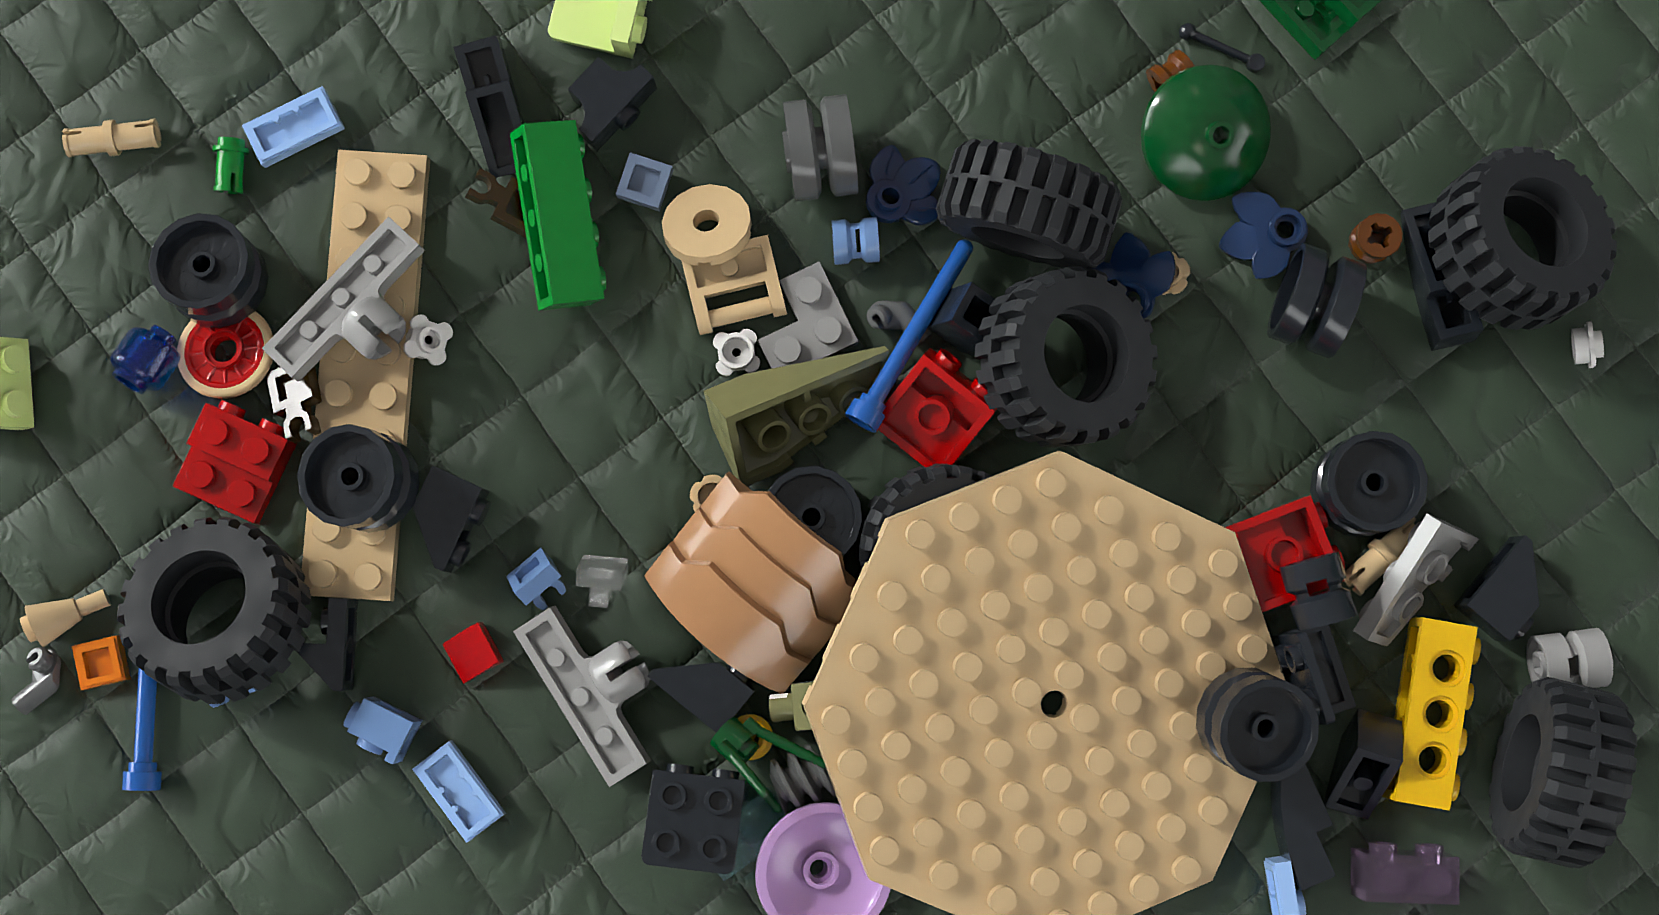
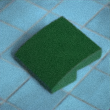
[1259,0,1382,60]

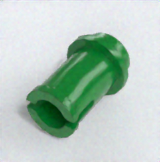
[212,137,250,194]

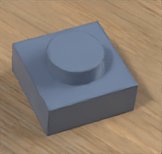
[616,153,674,212]

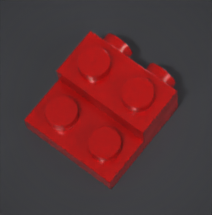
[878,348,997,467]
[172,399,297,524]
[1224,495,1345,612]

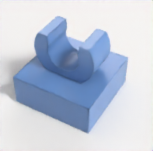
[506,548,566,610]

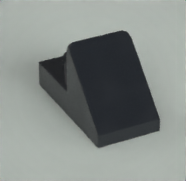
[296,598,358,691]

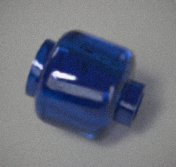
[110,325,181,394]

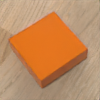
[72,635,131,690]

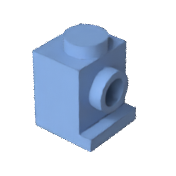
[343,697,423,764]

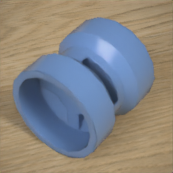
[832,217,880,265]

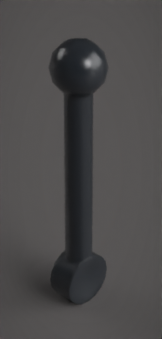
[1179,23,1265,73]

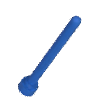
[845,239,973,433]
[122,668,162,791]

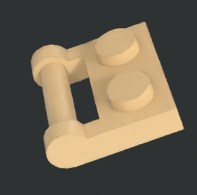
[681,235,787,335]

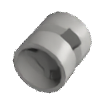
[1526,628,1613,688]

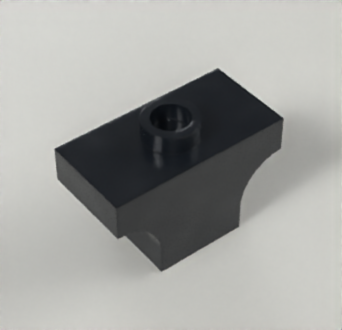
[568,57,657,152]

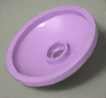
[755,802,891,915]

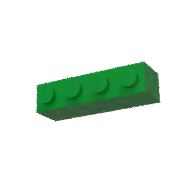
[510,120,606,311]

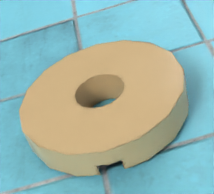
[662,184,752,266]

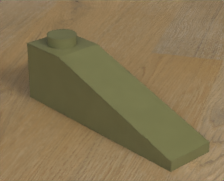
[704,346,894,486]

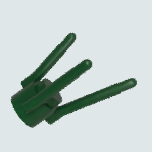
[710,717,826,813]

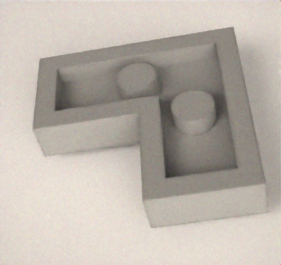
[758,262,858,369]

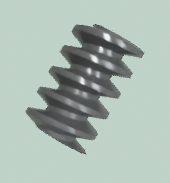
[770,744,837,815]

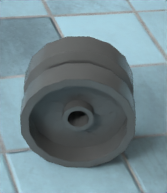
[782,94,858,202]

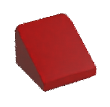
[442,622,504,684]

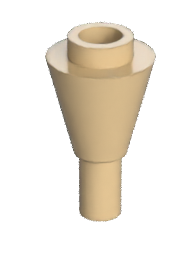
[20,589,111,647]

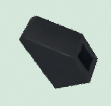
[413,465,491,573]

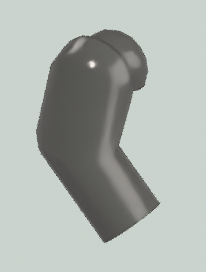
[866,300,933,347]
[11,647,61,715]

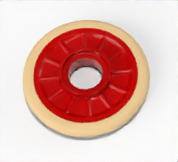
[177,311,273,399]

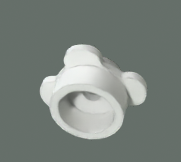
[403,315,453,365]
[1571,321,1604,368]
[713,329,760,376]

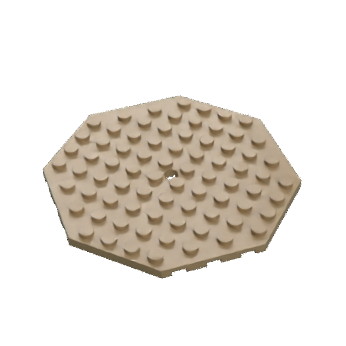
[802,451,1285,915]

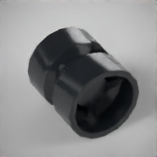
[1279,552,1358,631]

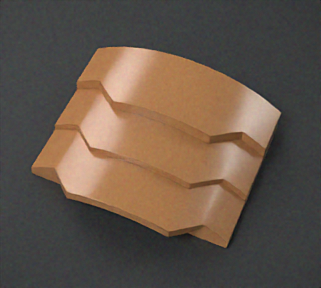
[644,472,857,694]

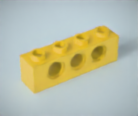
[1382,617,1481,811]

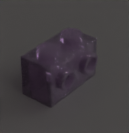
[1351,841,1460,905]

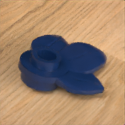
[865,145,941,225]
[1219,192,1308,279]
[1092,232,1176,319]

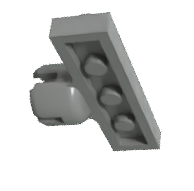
[262,216,425,382]
[513,606,651,787]

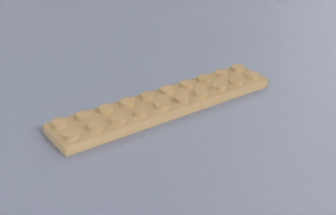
[302,150,430,601]

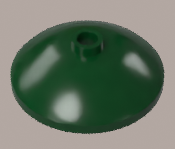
[1141,65,1271,201]

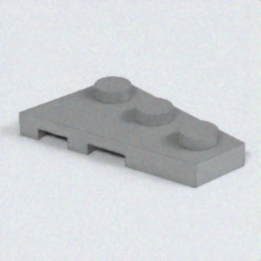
[1353,514,1479,646]

